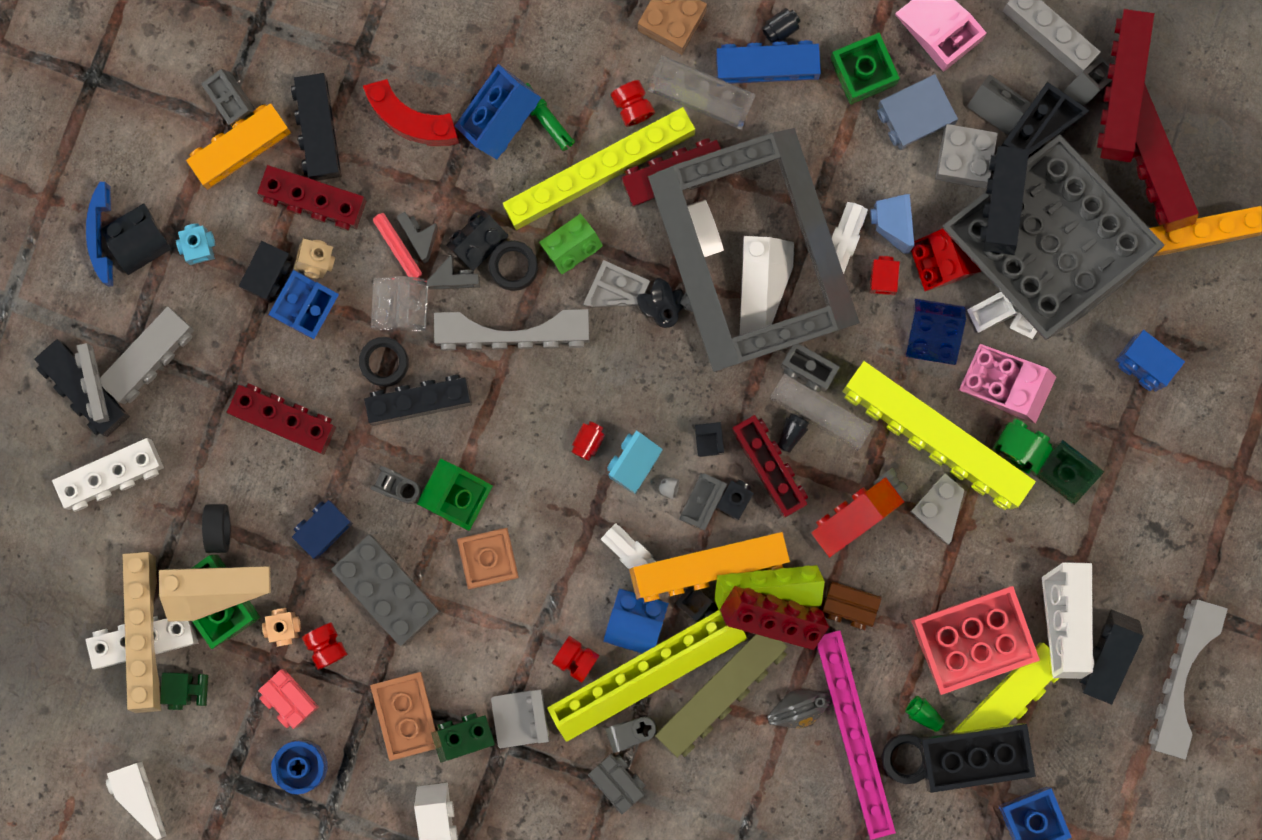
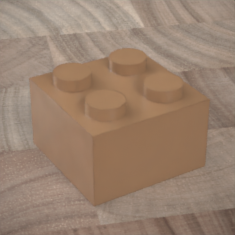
[638,0,707,55]

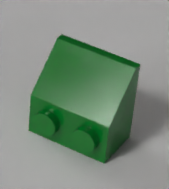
[417,458,493,531]

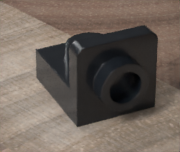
[675,586,719,622]

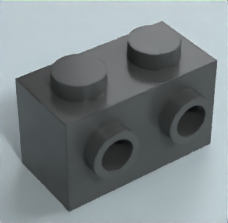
[781,344,840,393]

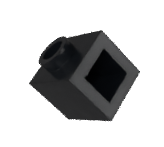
[716,479,754,521]

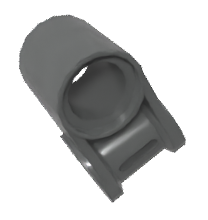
[370,466,422,504]
[605,716,657,753]

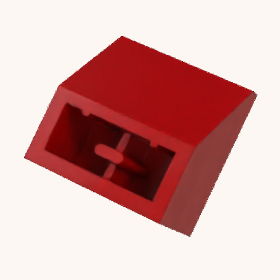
[911,228,981,292]

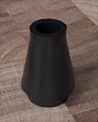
[778,413,810,453]

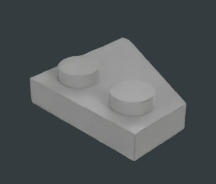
[583,260,650,307]

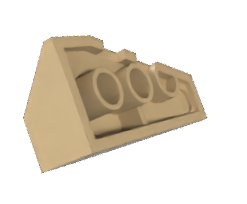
[159,566,271,621]

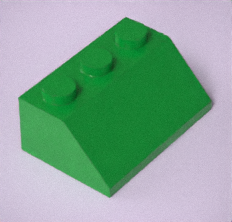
[192,554,261,649]

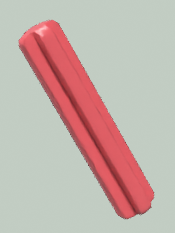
[373,213,422,281]

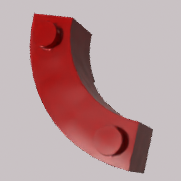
[363,79,460,146]

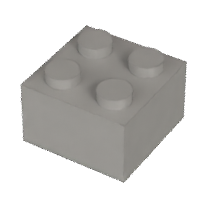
[935,124,998,188]

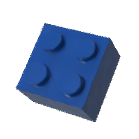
[1115,330,1185,392]
[998,786,1072,840]

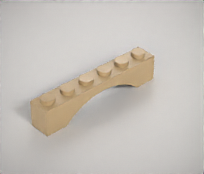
[123,552,161,713]

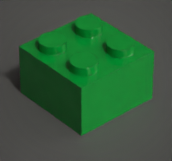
[830,33,900,105]

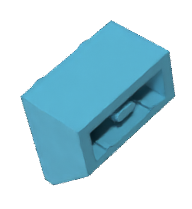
[607,431,663,494]

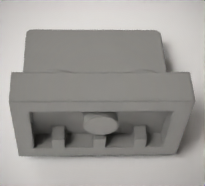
[491,689,550,748]

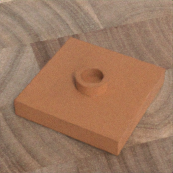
[457,528,519,590]

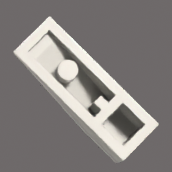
[106,762,167,840]

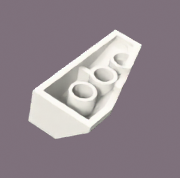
[740,236,794,335]

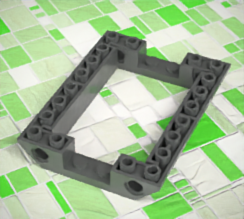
[648,128,860,372]

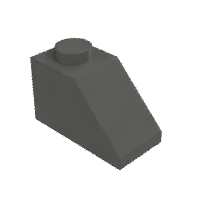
[1063,56,1112,107]

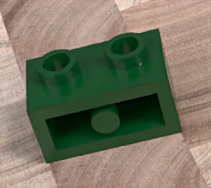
[431,713,495,763]

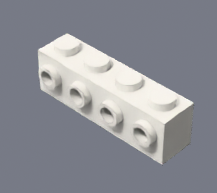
[52,438,164,512]
[86,616,199,669]

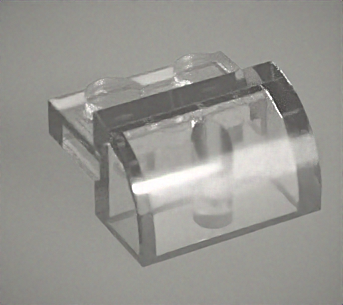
[371,276,428,331]

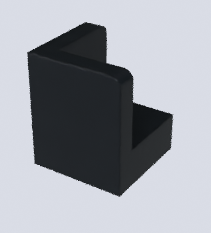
[694,422,724,457]

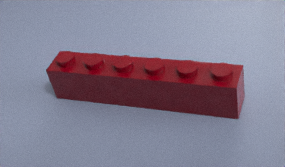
[1097,9,1155,163]
[1133,82,1199,233]

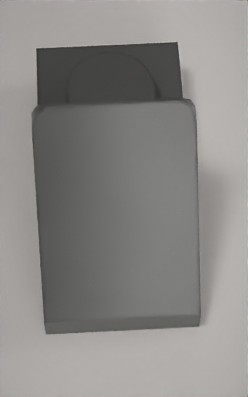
[396,212,438,264]
[427,255,480,290]

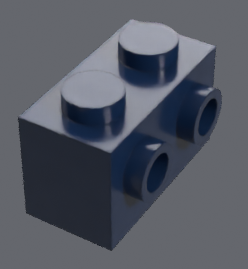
[292,500,353,560]

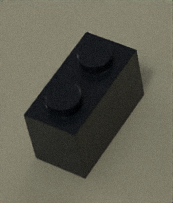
[239,240,293,303]

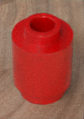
[571,421,606,461]

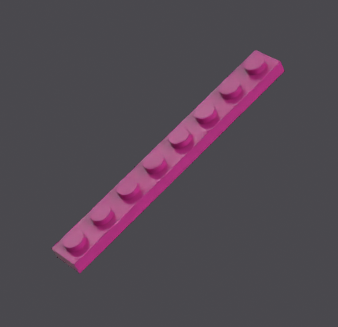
[817,630,896,840]

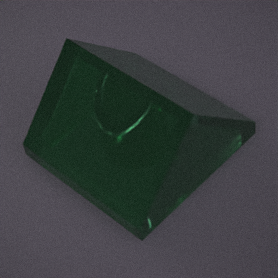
[1037,440,1104,505]

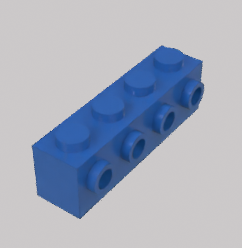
[716,40,821,84]

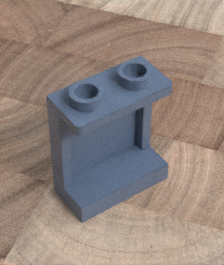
[877,74,958,150]

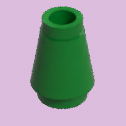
[905,696,945,732]

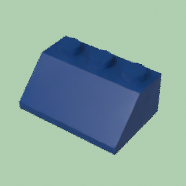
[455,64,541,160]

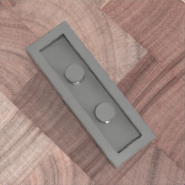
[75,343,110,423]

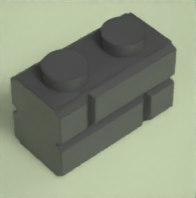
[588,753,646,815]

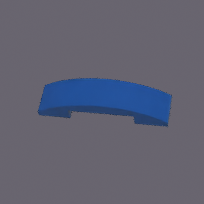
[86,181,113,287]

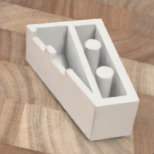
[414,783,458,840]

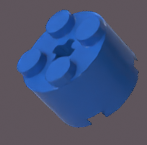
[271,740,328,794]

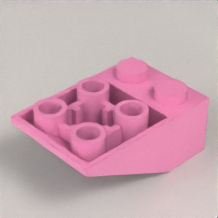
[895,0,986,72]
[959,344,1056,424]

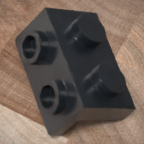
[446,210,509,271]

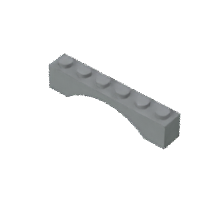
[434,309,590,351]
[1148,600,1228,760]

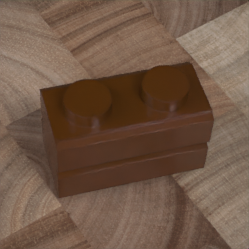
[822,582,882,630]

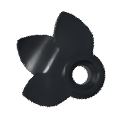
[636,278,684,328]

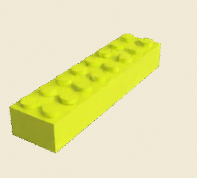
[842,361,1036,510]

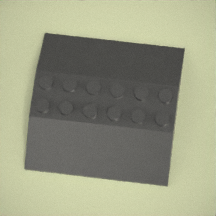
[942,135,1164,340]

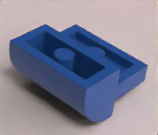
[269,270,339,339]
[603,588,669,654]

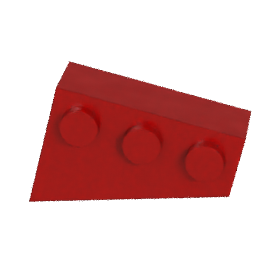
[811,477,904,558]

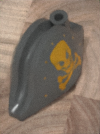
[767,689,832,729]

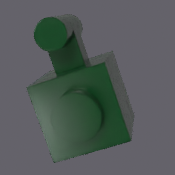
[160,672,209,710]

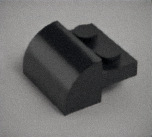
[100,203,172,275]

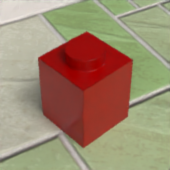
[869,256,900,296]

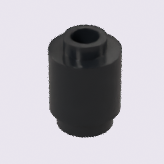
[762,8,801,44]

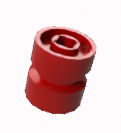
[610,80,655,127]
[302,622,348,670]
[552,635,600,683]

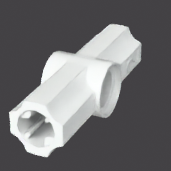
[832,202,868,274]
[601,523,656,569]

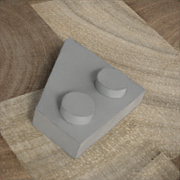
[910,473,964,545]

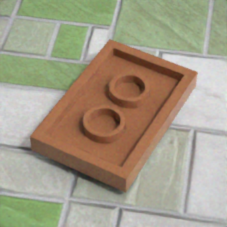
[370,672,437,761]

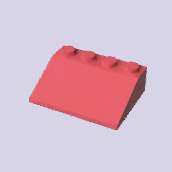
[911,586,1040,695]

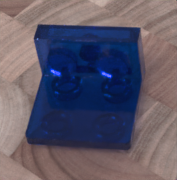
[906,299,966,365]

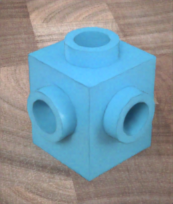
[176,223,215,265]

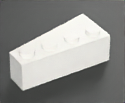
[1042,563,1094,679]

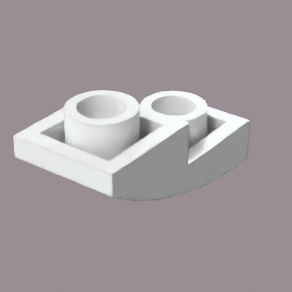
[687,200,724,257]

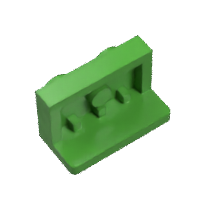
[539,214,603,274]

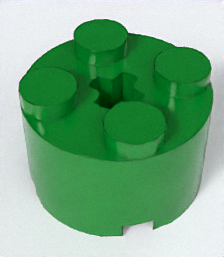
[992,418,1053,476]

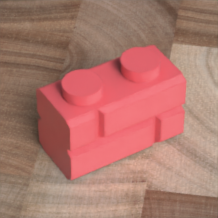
[258,669,319,729]

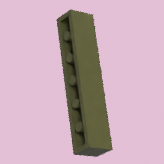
[655,634,788,758]

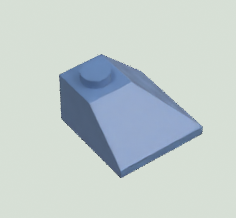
[870,194,914,254]

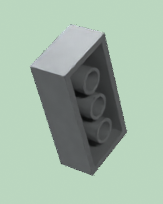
[331,534,441,646]

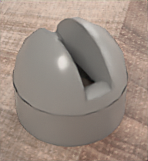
[659,478,680,499]

